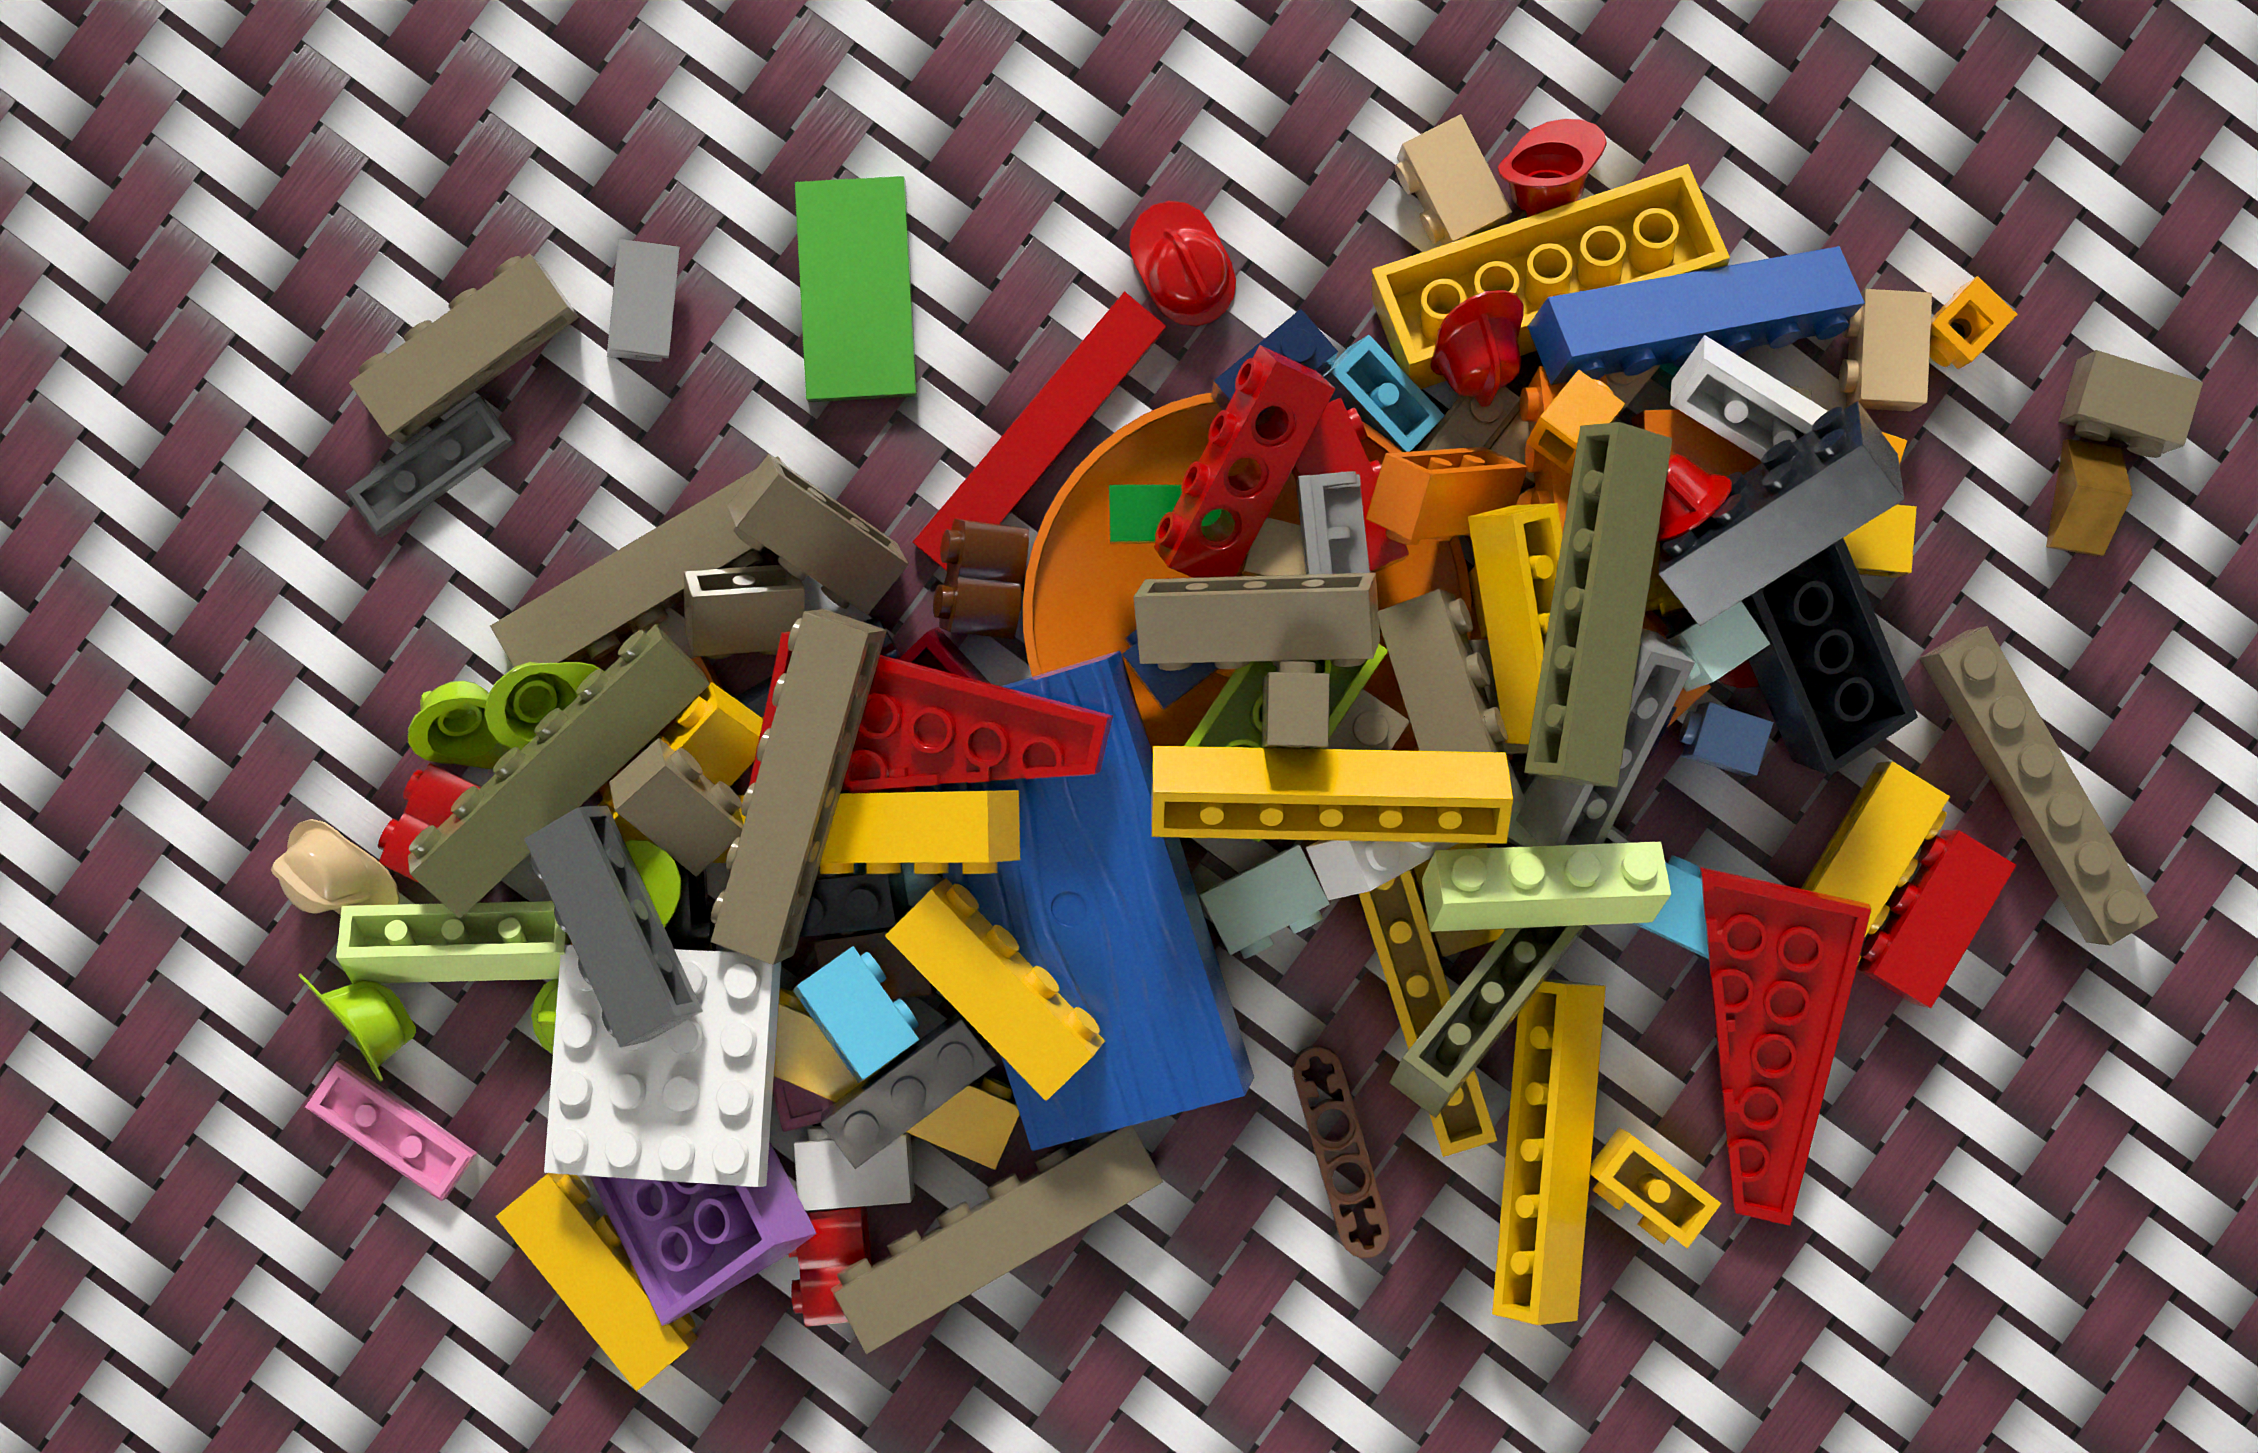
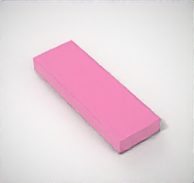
[305,1060,477,1201]

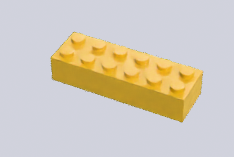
[1372,164,1730,389]

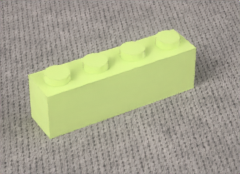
[1422,842,1671,932]
[336,901,571,984]

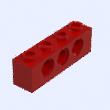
[1154,345,1336,578]

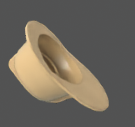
[271,819,400,915]

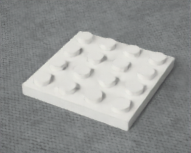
[544,945,781,1187]

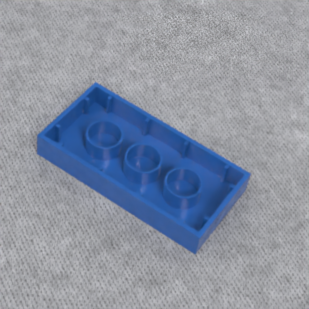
[914,651,1255,1151]

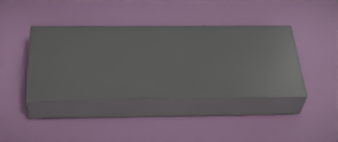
[345,396,515,538]

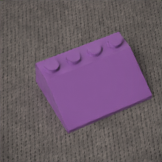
[590,1141,817,1326]

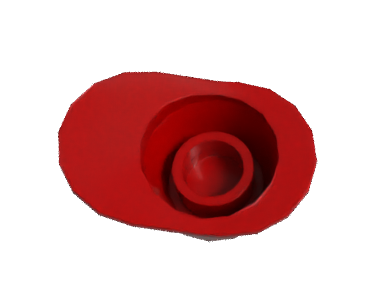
[1498,119,1607,217]
[1129,201,1236,327]
[1430,290,1524,407]
[1657,454,1732,541]

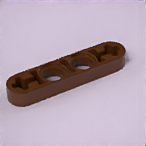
[1292,1045,1390,1259]

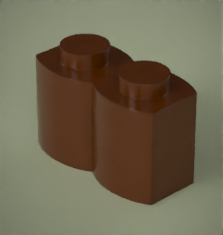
[933,518,1029,639]

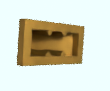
[2046,439,2133,557]

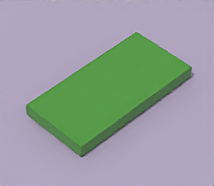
[795,176,917,402]

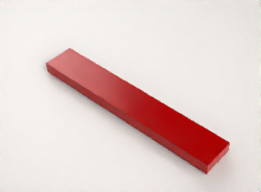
[913,291,1166,572]

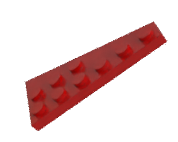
[749,631,1113,791]
[1700,867,1872,1226]

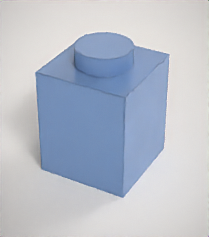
[1679,702,1774,776]

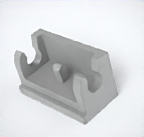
[607,239,680,362]
[1296,471,1370,575]

